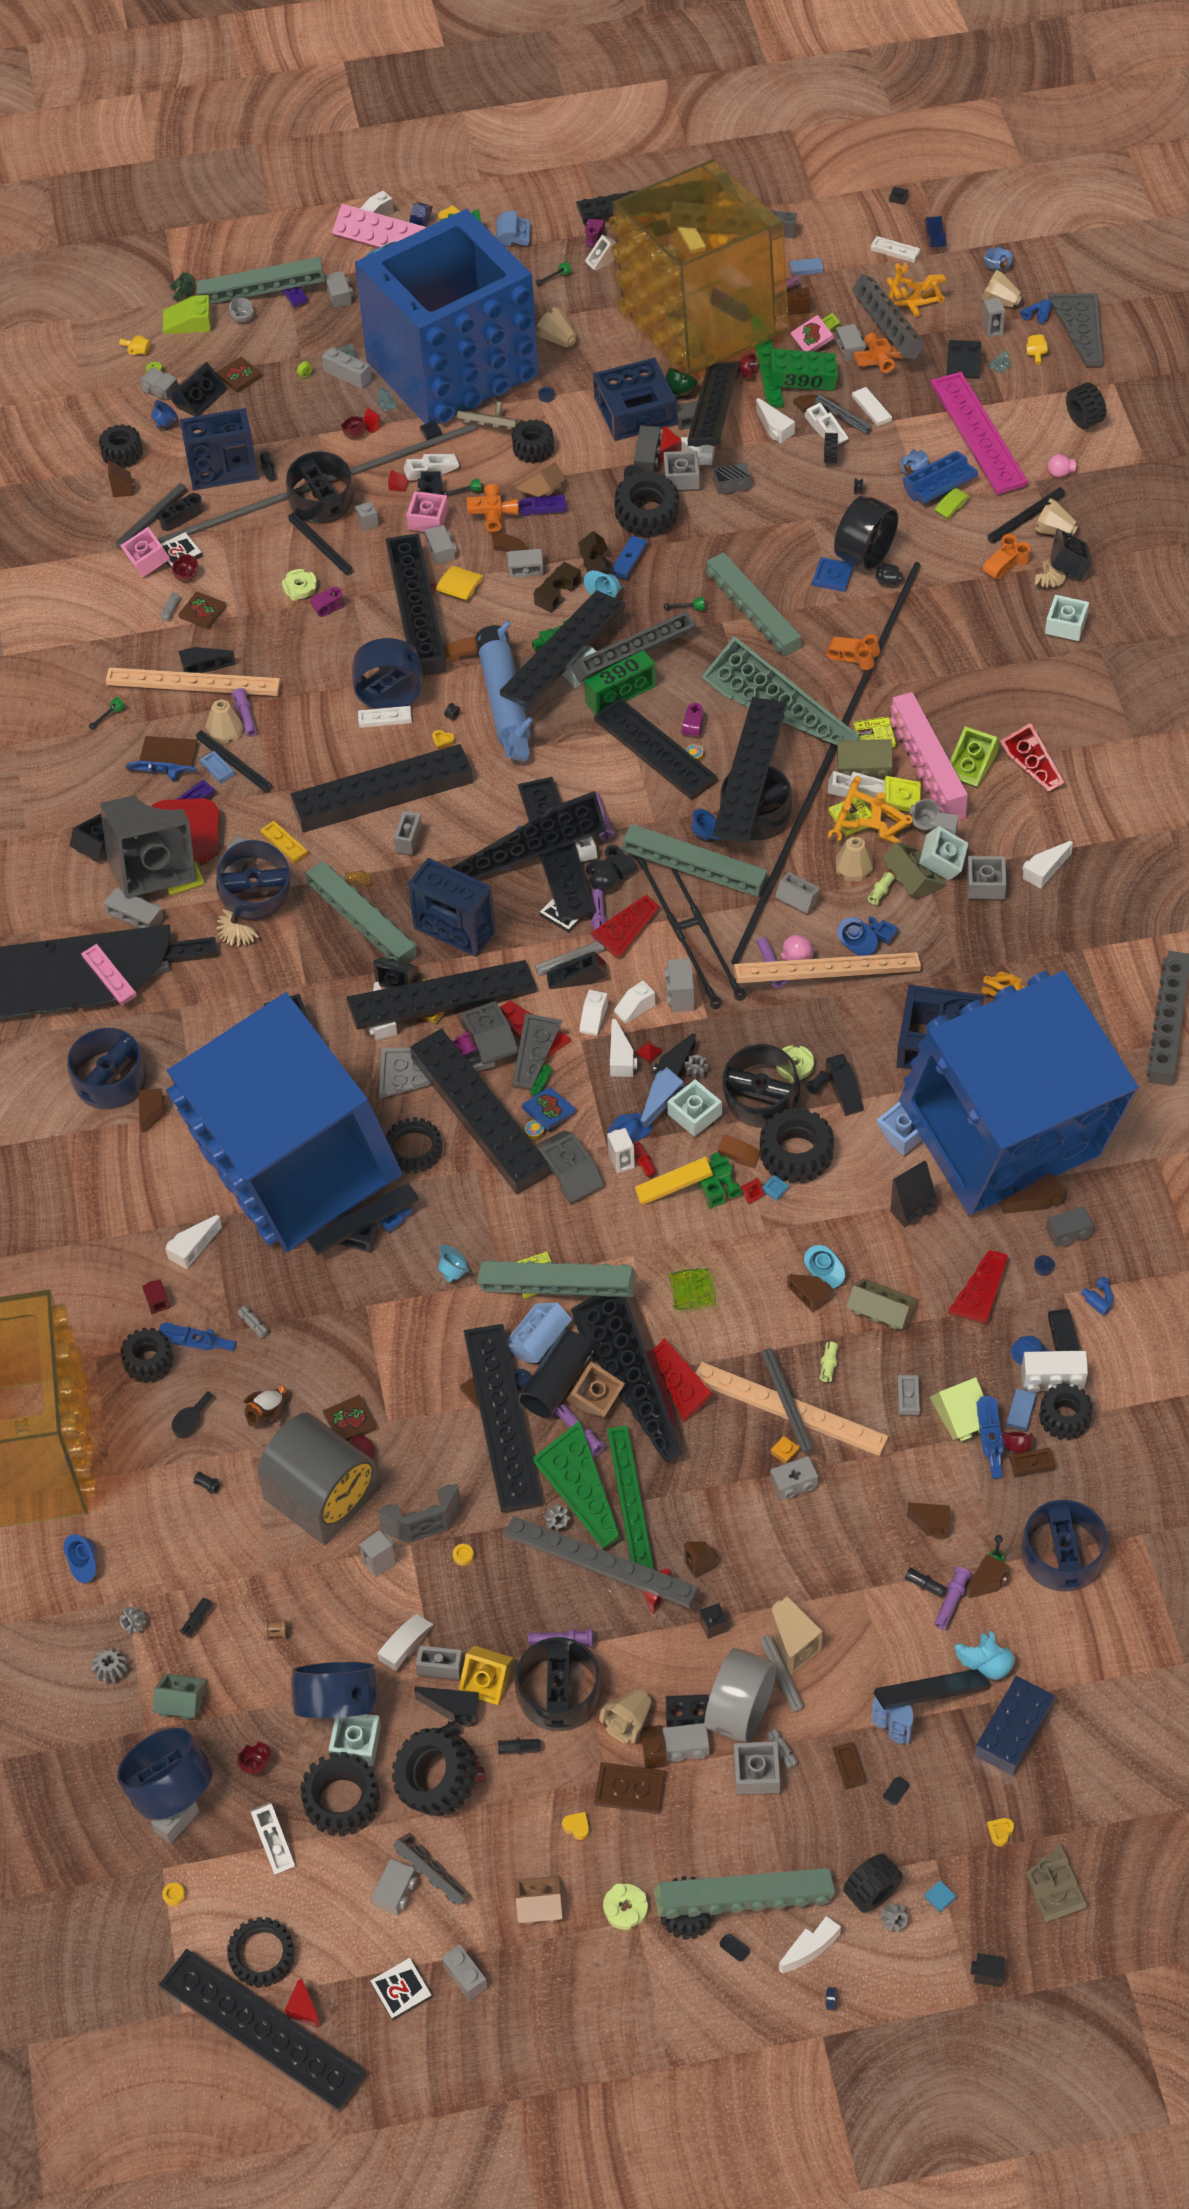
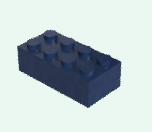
[975,1676,1055,1776]

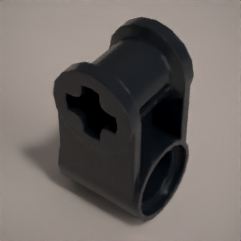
[605,845,637,880]

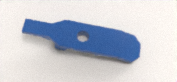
[126,761,197,782]
[159,1322,236,1351]
[976,1396,1004,1479]

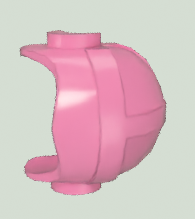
[781,934,815,961]

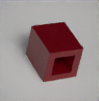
[142,1279,170,1314]

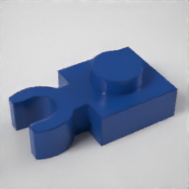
[865,917,899,944]
[378,1207,412,1233]

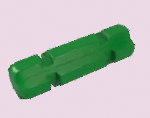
[530,1064,552,1097]

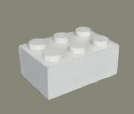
[1021,1351,1088,1393]

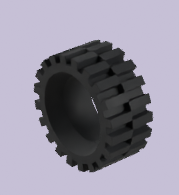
[300,1752,380,1837]

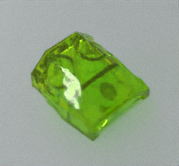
[668,1268,716,1310]

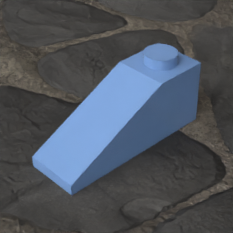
[641,1067,685,1128]

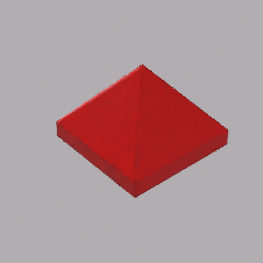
[636,1040,662,1063]
[741,1178,765,1204]

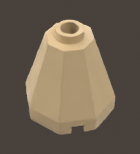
[981,270,1022,307]
[536,307,577,347]
[1034,498,1078,535]
[206,699,244,744]
[836,837,873,881]
[599,1689,652,1743]

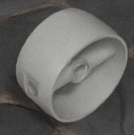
[705,1648,776,1743]

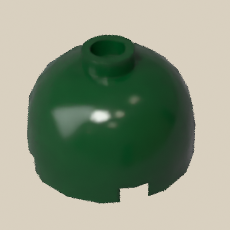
[665,367,698,398]

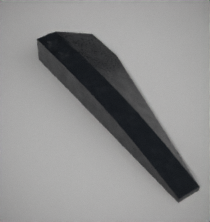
[451,791,607,879]
[571,1296,684,1463]

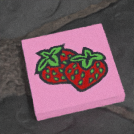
[791,315,834,351]

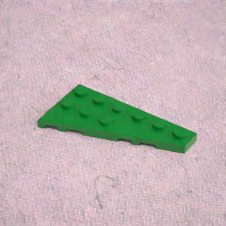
[532,1421,621,1551]

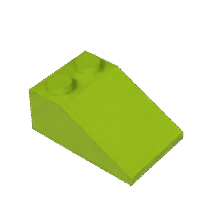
[162,295,211,334]
[950,726,1001,787]

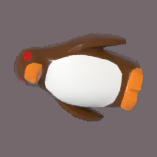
[243,1385,289,1427]

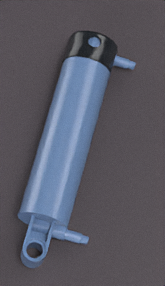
[475,620,533,762]

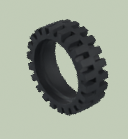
[385,1117,442,1174]
[227,1917,295,1988]

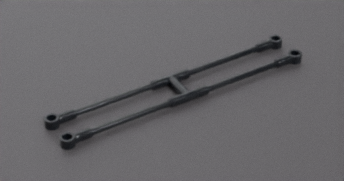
[632,854,745,1009]

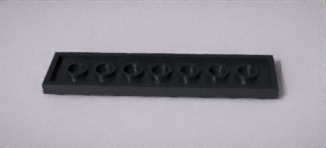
[594,698,717,799]

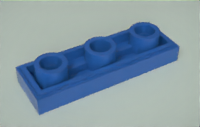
[613,536,647,579]

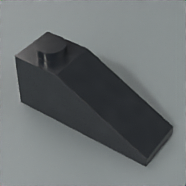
[178,647,236,673]
[547,951,608,989]
[652,1033,696,1079]
[825,1053,863,1116]
[414,1686,480,1726]

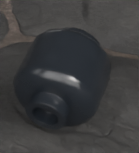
[875,563,902,587]

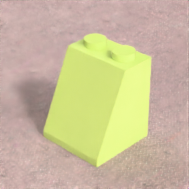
[930,1377,984,1441]

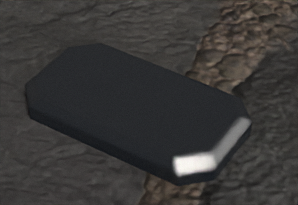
[883,1777,909,1806]
[720,1934,750,1961]

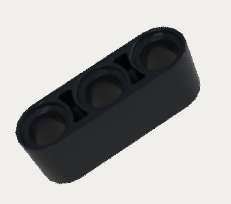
[158,493,203,531]
[1048,1308,1079,1351]

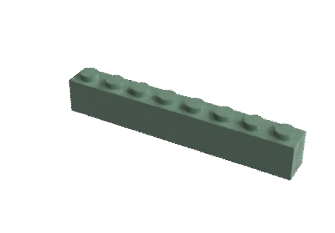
[196,257,325,304]
[706,552,801,657]
[622,824,768,897]
[305,861,417,964]
[477,1260,637,1297]
[654,1868,835,1919]

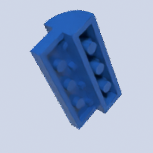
[903,451,978,504]

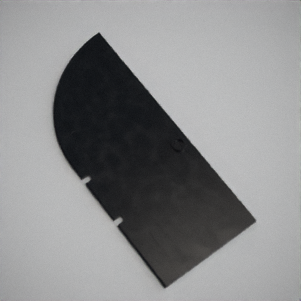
[0,924,171,1019]

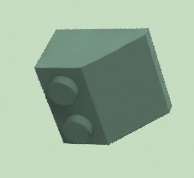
[153,1673,207,1719]

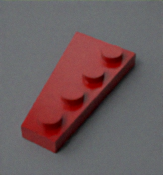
[590,894,660,959]
[499,1001,571,1059]
[948,1250,1008,1324]
[654,1338,714,1422]

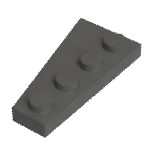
[512,1013,563,1090]
[393,1832,469,1905]

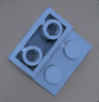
[495,211,530,247]
[871,1697,913,1745]

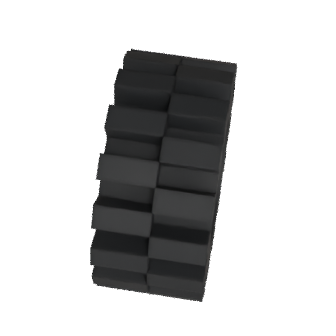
[824,433,838,464]

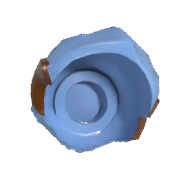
[984,246,1013,271]
[900,449,929,474]

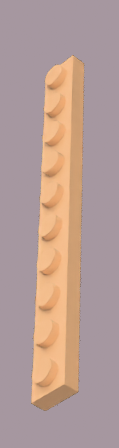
[106,668,280,696]
[734,952,921,983]
[696,1362,888,1456]

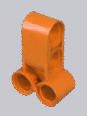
[982,534,1030,580]
[826,634,880,670]

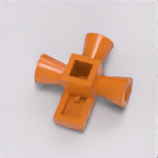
[853,333,904,373]
[467,484,518,532]

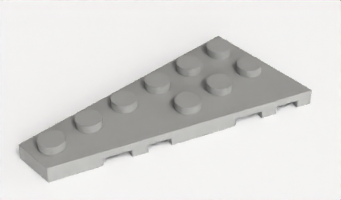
[379,1048,495,1099]

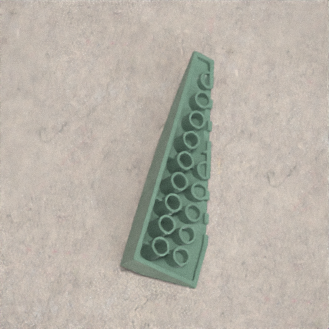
[702,636,861,745]

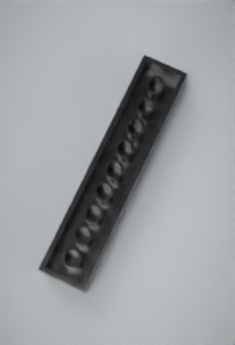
[386,533,447,675]
[290,744,473,833]
[410,1028,549,1195]

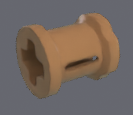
[264,1619,288,1639]

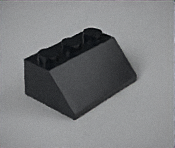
[167,362,227,417]

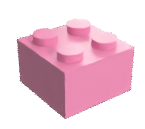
[406,491,448,532]
[120,527,170,578]

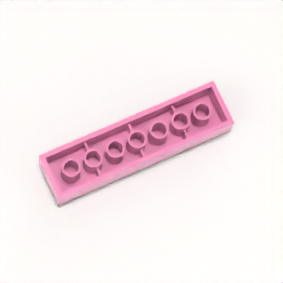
[889,692,968,820]

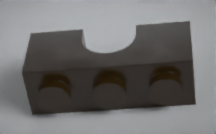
[578,531,615,575]
[533,562,581,613]

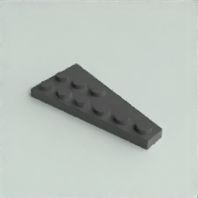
[1048,293,1103,366]

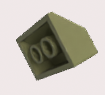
[837,739,892,780]
[883,842,946,898]
[846,1278,919,1330]

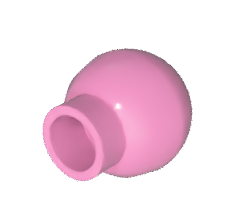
[1048,454,1076,478]

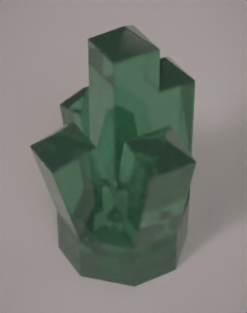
[170,273,196,302]

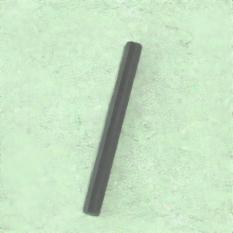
[115,483,186,549]
[762,1348,813,1454]

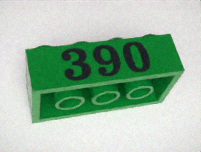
[768,348,838,391]
[584,650,656,715]

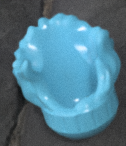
[954,1631,1015,1680]

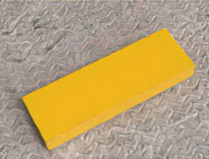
[260,820,309,864]

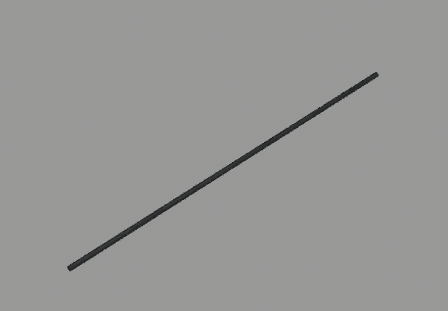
[731,562,921,965]

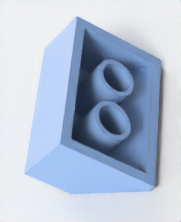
[877,1102,922,1156]
[507,1302,572,1363]

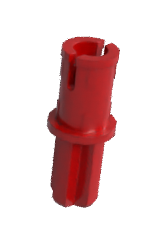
[633,1142,656,1178]

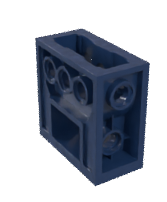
[593,357,677,441]
[180,408,259,491]
[408,858,496,957]
[896,985,984,1070]

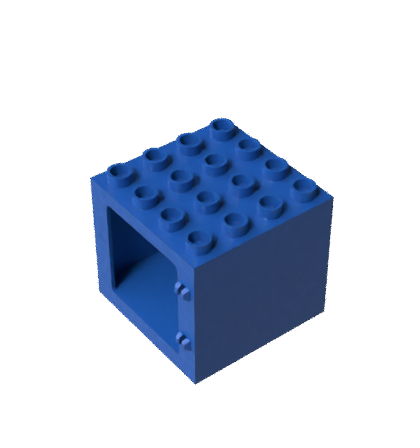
[355,209,539,424]
[899,970,1139,1216]
[166,992,403,1253]

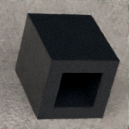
[699,1603,727,1639]
[970,1953,1005,1987]

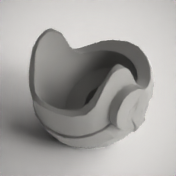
[910,799,943,831]

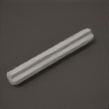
[535,941,605,975]
[761,1635,803,1712]

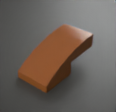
[443,637,477,662]
[718,1134,760,1168]

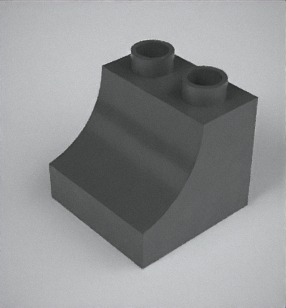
[100,795,196,898]

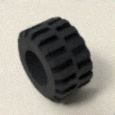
[1066,382,1107,429]
[512,419,554,463]
[99,424,143,468]
[120,1328,174,1383]
[1039,1383,1093,1440]
[843,1853,903,1913]
[660,1876,715,1940]

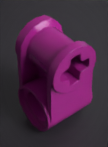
[585,218,605,247]
[310,587,344,617]
[682,703,703,737]
[453,1032,478,1056]

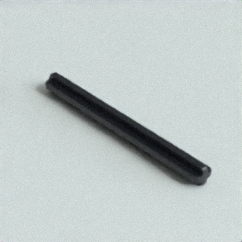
[987,487,1065,543]
[288,512,353,575]
[196,730,272,792]

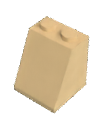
[771,1597,822,1676]

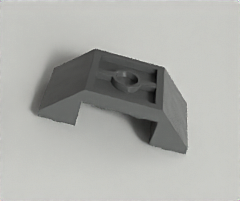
[457,1001,518,1064]
[534,1130,604,1204]
[378,1484,461,1543]

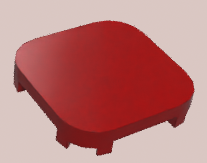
[151,798,220,865]

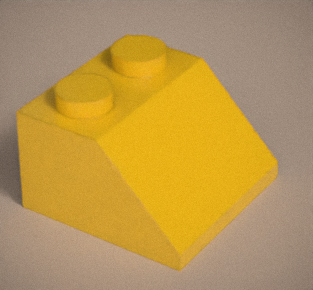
[458,1646,514,1705]

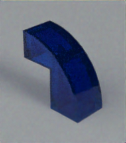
[409,202,433,227]
[924,216,947,248]

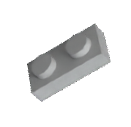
[897,1375,920,1415]

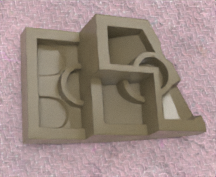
[1026,1844,1087,1922]

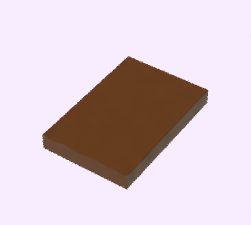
[139,736,198,767]
[594,1762,665,1814]

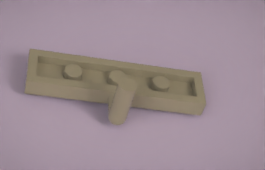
[457,401,523,430]

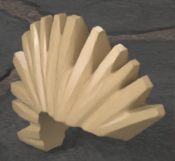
[1035,557,1066,588]
[217,909,259,946]

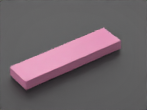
[81,944,137,1006]

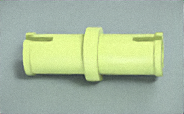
[868,872,895,905]
[819,1342,838,1382]

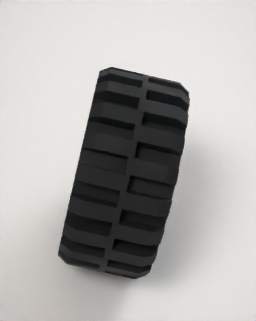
[615,471,679,537]
[760,1108,834,1183]
[392,1728,478,1816]

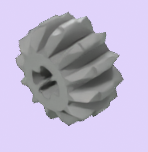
[91,1647,128,1684]

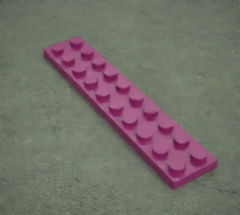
[931,372,1028,495]

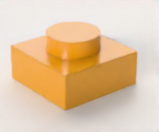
[771,1436,800,1464]

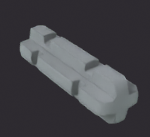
[160,592,180,621]
[238,1306,268,1338]
[767,1729,797,1769]

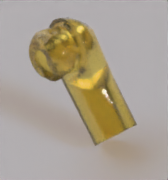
[345,870,371,885]

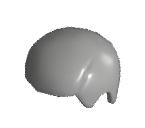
[229,297,254,322]

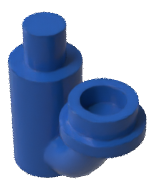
[1020,299,1052,324]
[1081,1276,1113,1316]

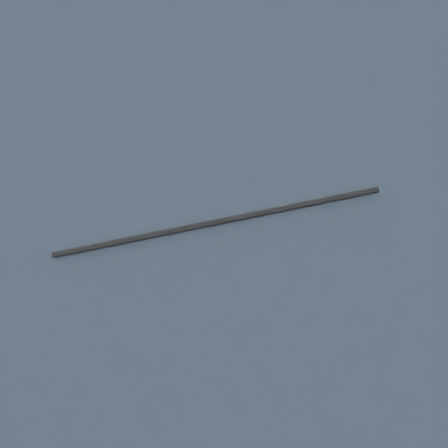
[158,423,477,544]

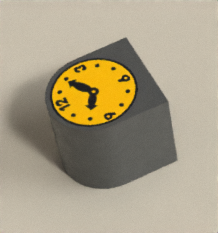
[258,1412,380,1546]

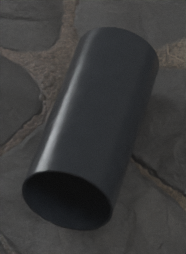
[519,1330,594,1418]

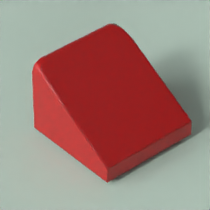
[364,408,381,433]
[388,470,408,492]

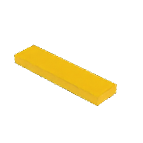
[635,1156,713,1206]

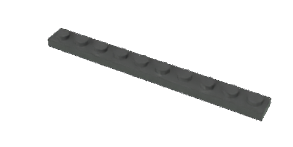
[504,1516,699,1608]

